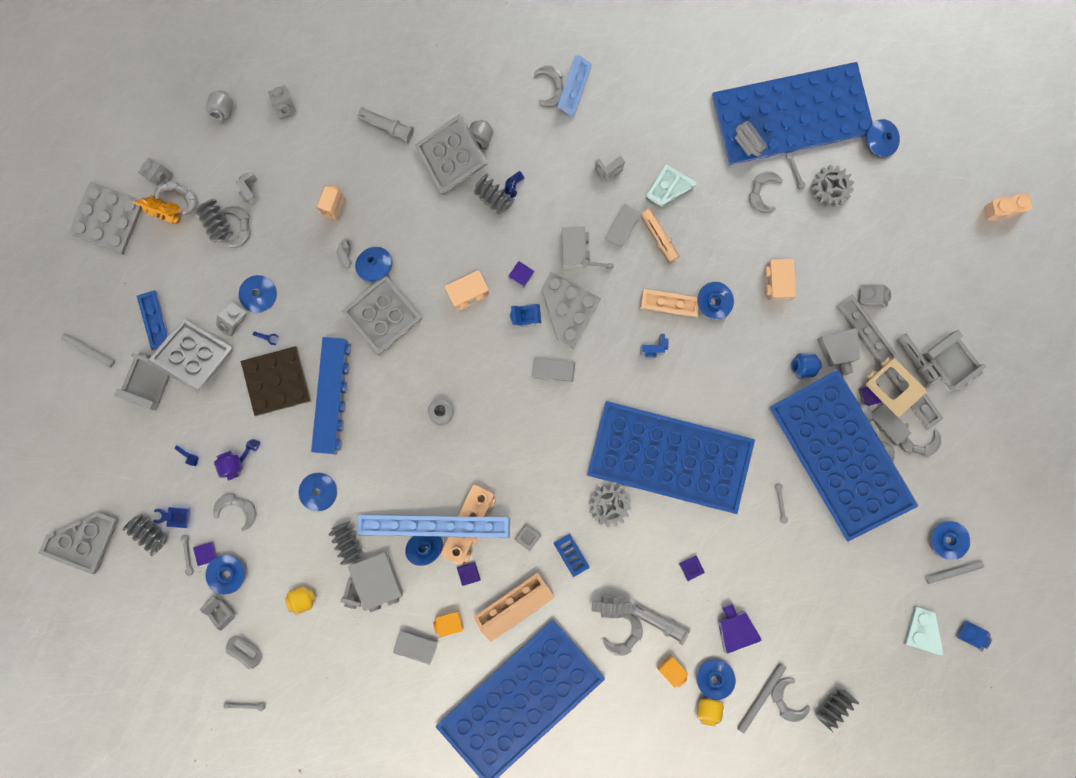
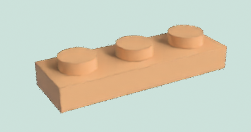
[640,289,699,317]

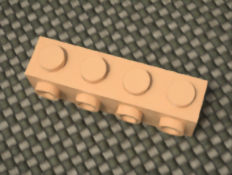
[440,484,496,565]
[473,573,555,642]

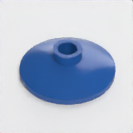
[866,119,900,157]
[355,247,392,282]
[238,275,277,313]
[697,282,734,320]
[298,473,337,511]
[931,521,970,560]
[405,536,443,566]
[205,555,245,595]
[697,660,736,700]

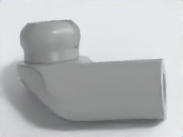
[336,238,352,268]

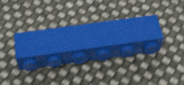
[311,337,351,455]

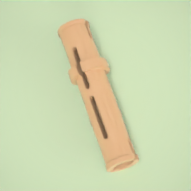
[641,208,680,263]

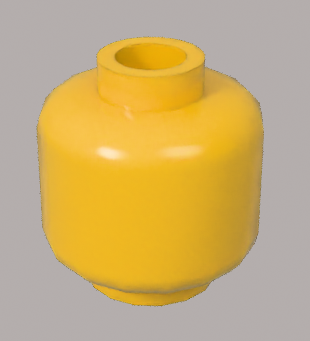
[284,586,315,615]
[697,698,724,727]

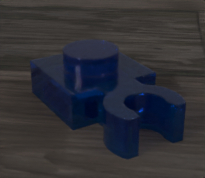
[153,507,190,528]

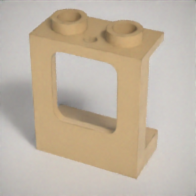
[865,357,928,418]

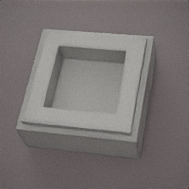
[514,524,541,551]

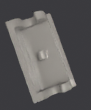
[393,631,438,665]

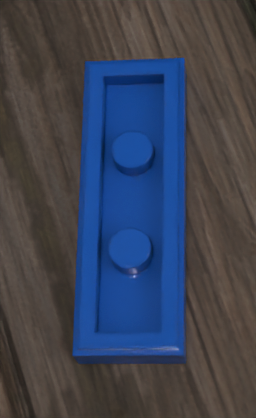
[137,290,169,351]

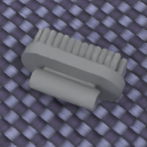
[734,121,768,156]
[226,636,262,669]

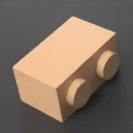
[765,259,796,301]
[444,270,489,310]

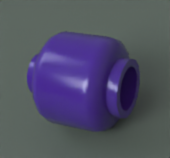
[214,451,243,481]

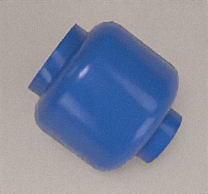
[791,353,822,378]

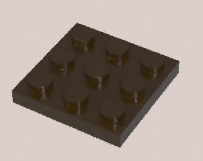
[240,346,312,417]

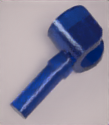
[253,331,279,346]
[240,439,260,463]
[174,445,199,466]

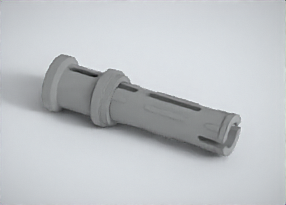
[357,107,414,143]
[897,333,943,388]
[632,603,690,645]

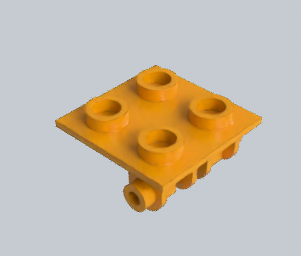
[133,195,183,224]

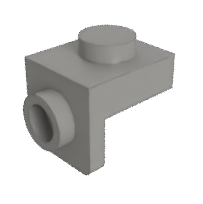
[268,85,296,118]
[595,156,625,180]
[138,157,173,186]
[236,172,258,205]
[860,284,891,307]
[216,301,247,336]
[340,578,362,609]
[200,596,235,631]

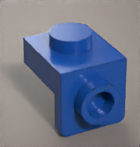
[510,304,541,327]
[640,334,669,358]
[958,621,992,652]

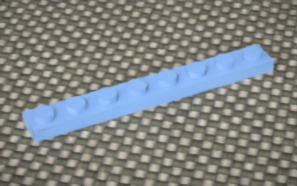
[357,515,510,538]

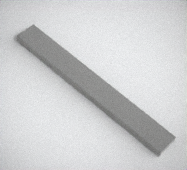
[836,295,943,430]

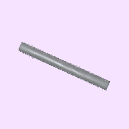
[738,664,786,734]

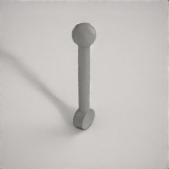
[786,152,806,189]
[581,259,614,269]
[775,483,788,524]
[181,535,194,576]
[224,703,265,711]

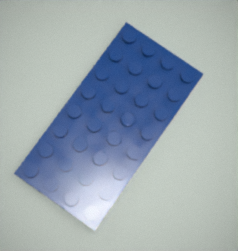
[712,62,873,165]
[770,369,918,542]
[587,401,755,514]
[436,619,605,778]

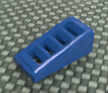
[553,534,590,577]

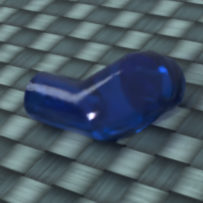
[505,171,525,198]

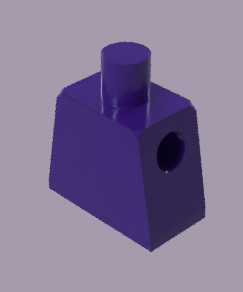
[718,603,762,654]

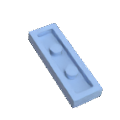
[557,55,592,116]

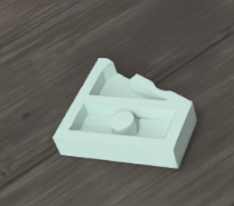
[646,164,697,207]
[904,606,943,656]

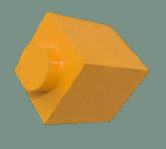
[433,610,464,637]
[657,655,689,688]

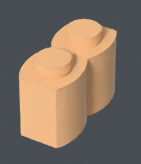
[316,185,345,221]
[984,193,1033,221]

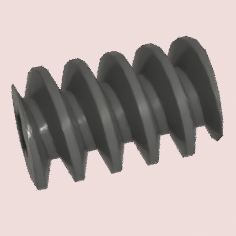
[474,174,515,215]
[196,199,233,243]
[122,514,166,556]
[328,521,363,565]
[815,689,859,732]

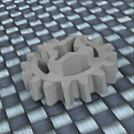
[812,165,854,207]
[589,485,631,527]
[591,596,634,618]

